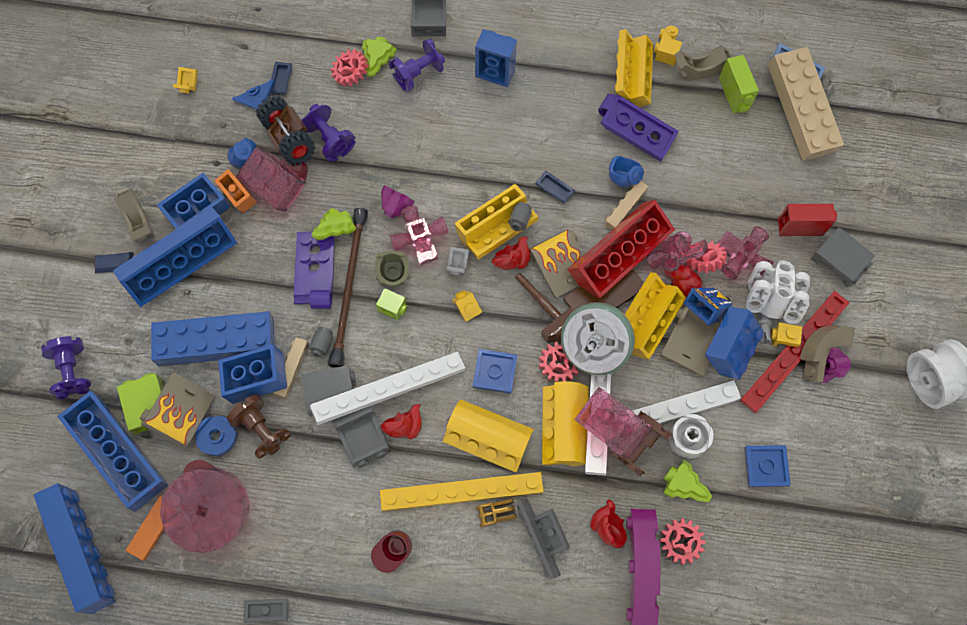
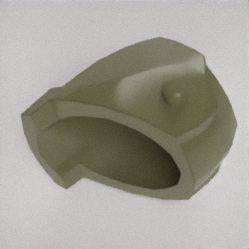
[376,251,410,287]

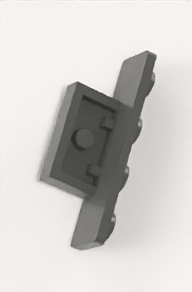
[517,499,570,579]

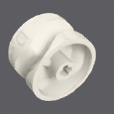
[907,340,967,409]

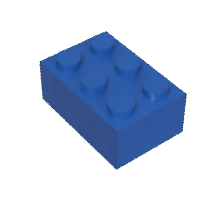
[475,29,517,87]
[157,173,230,230]
[705,306,764,380]
[218,344,287,404]

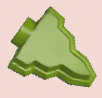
[362,37,397,77]
[312,208,356,240]
[663,459,712,503]

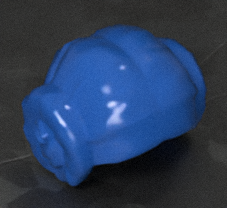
[227,137,258,169]
[609,156,644,188]

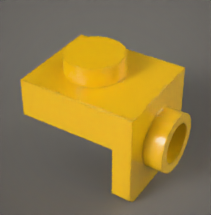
[173,67,198,94]
[452,290,482,322]
[771,322,802,347]

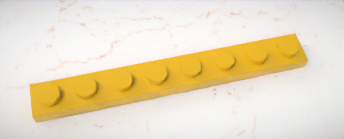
[380,472,544,511]

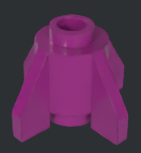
[381,185,415,219]
[820,347,851,383]

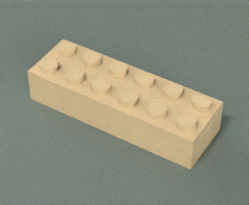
[767,47,844,161]

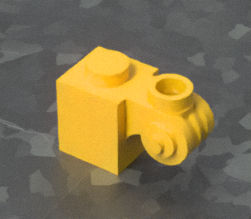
[653,26,682,66]

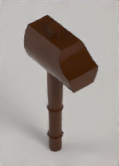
[515,273,574,343]

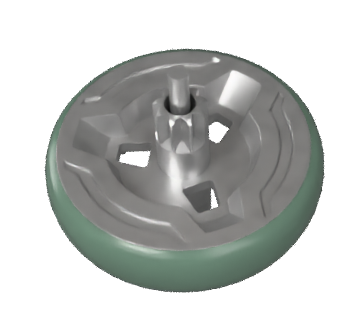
[561,302,635,375]

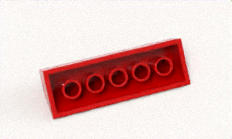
[567,200,675,298]

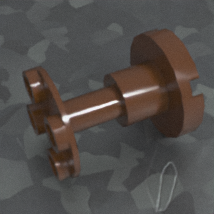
[227,394,291,459]
[610,411,674,477]

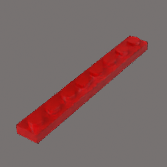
[740,290,850,413]

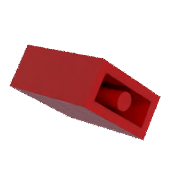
[777,203,837,236]

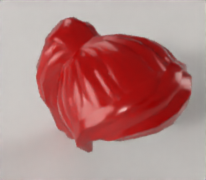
[491,236,530,270]
[664,265,703,300]
[380,404,422,440]
[590,499,627,548]

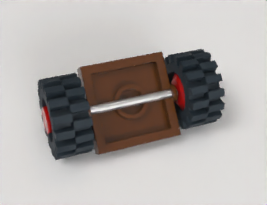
[256,96,316,166]

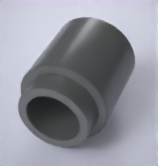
[508,202,532,231]
[309,327,333,357]

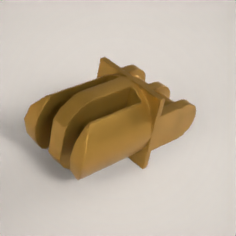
[476,499,518,527]

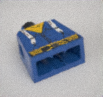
[684,288,732,326]

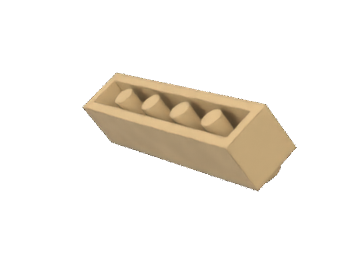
[605,181,648,230]
[273,337,309,400]

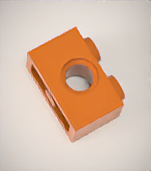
[214,169,257,214]

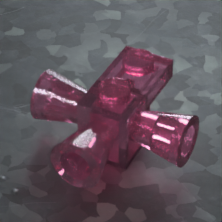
[389,206,449,265]
[716,226,774,280]
[647,231,708,272]

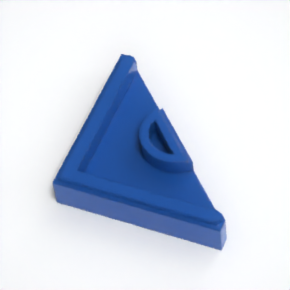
[232,79,275,109]

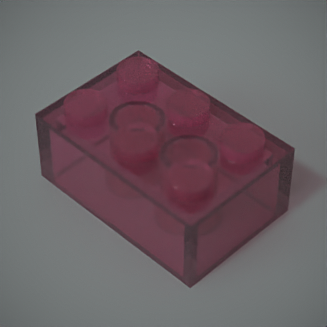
[236,147,306,212]
[574,387,653,459]

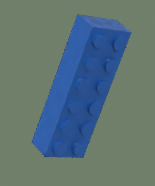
[113,206,237,307]
[151,311,275,367]
[57,391,168,512]
[33,483,115,614]

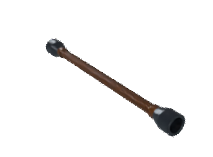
[328,208,368,368]

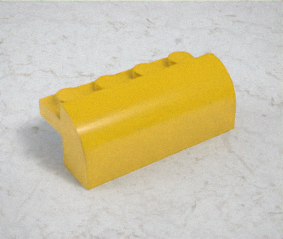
[615,29,653,107]
[454,184,539,260]
[625,272,686,360]
[542,381,589,467]
[442,399,534,472]

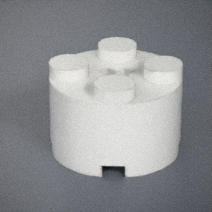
[669,414,713,459]

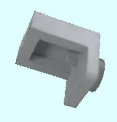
[446,246,470,275]

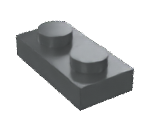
[243,598,288,623]

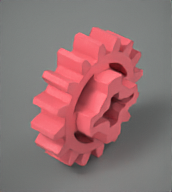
[331,49,369,87]
[685,240,727,274]
[539,341,578,382]
[659,518,706,565]

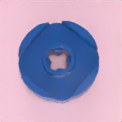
[195,416,238,457]

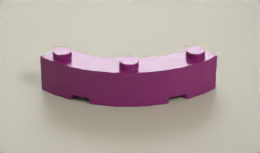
[626,508,661,625]

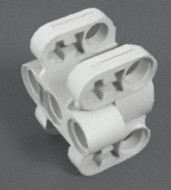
[746,260,810,324]

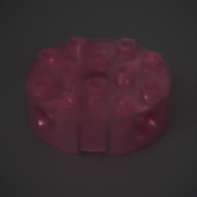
[160,466,250,553]

